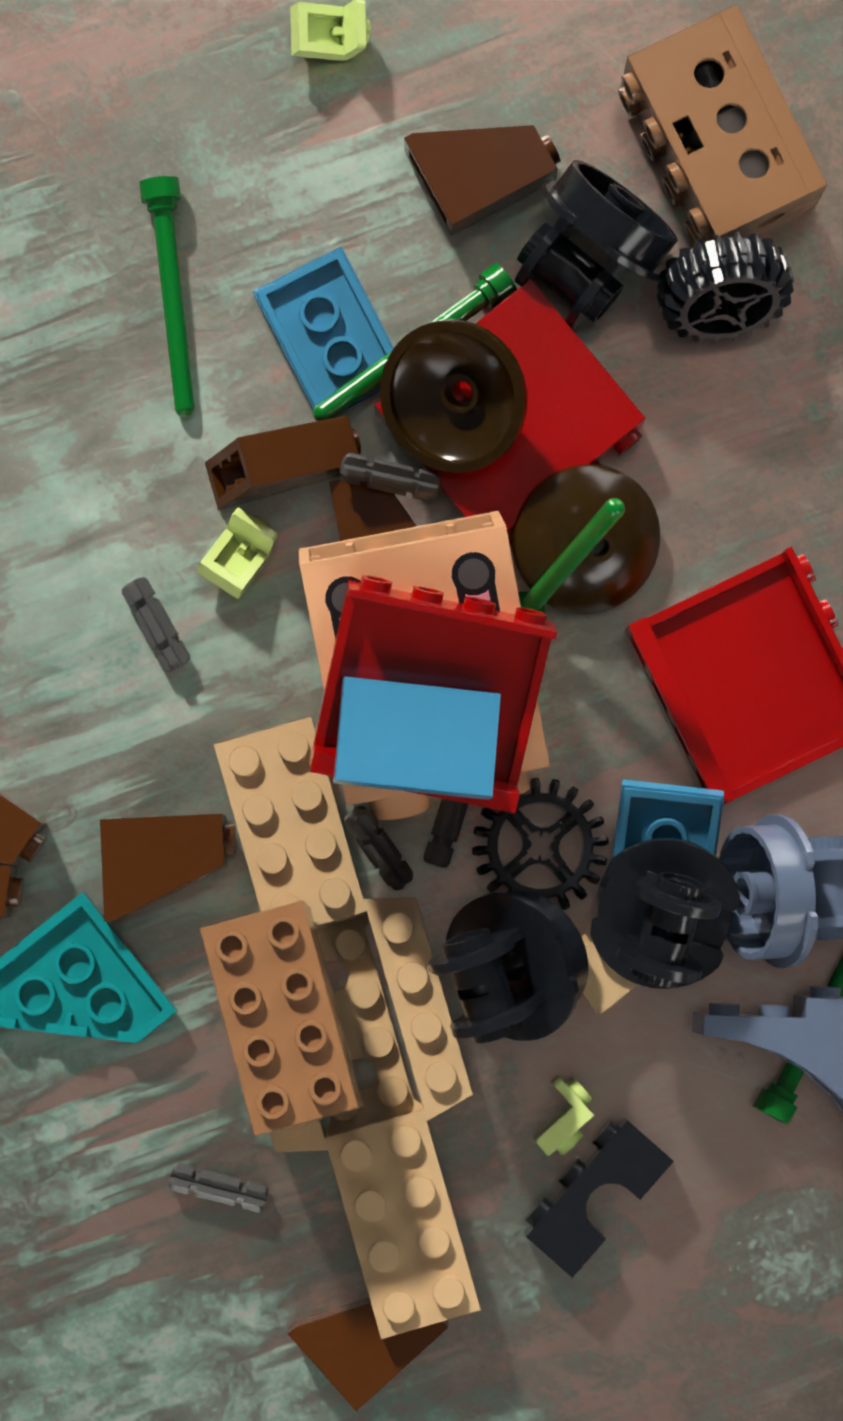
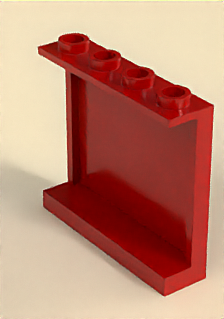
[374,279,646,545]
[625,546,843,805]
[309,575,557,813]

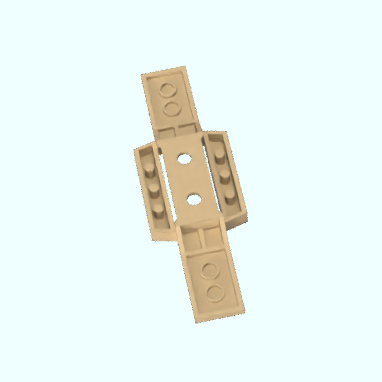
[214,717,481,1339]

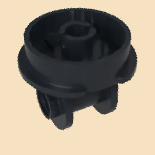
[515,160,678,330]
[590,838,740,989]
[428,892,588,1044]

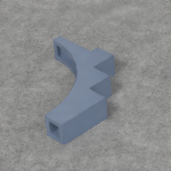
[692,986,843,1113]

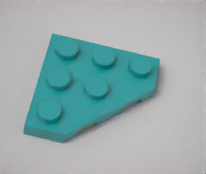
[0,892,178,1043]

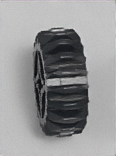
[656,231,794,343]
[472,778,609,910]

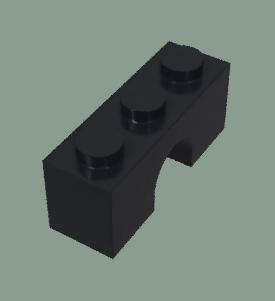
[524,1117,674,1278]

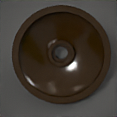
[380,319,528,473]
[513,464,660,615]

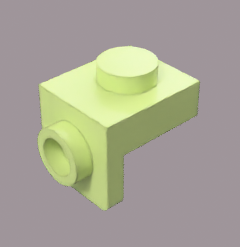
[290,0,371,62]
[197,508,279,599]
[533,1075,594,1157]

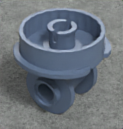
[719,814,843,968]

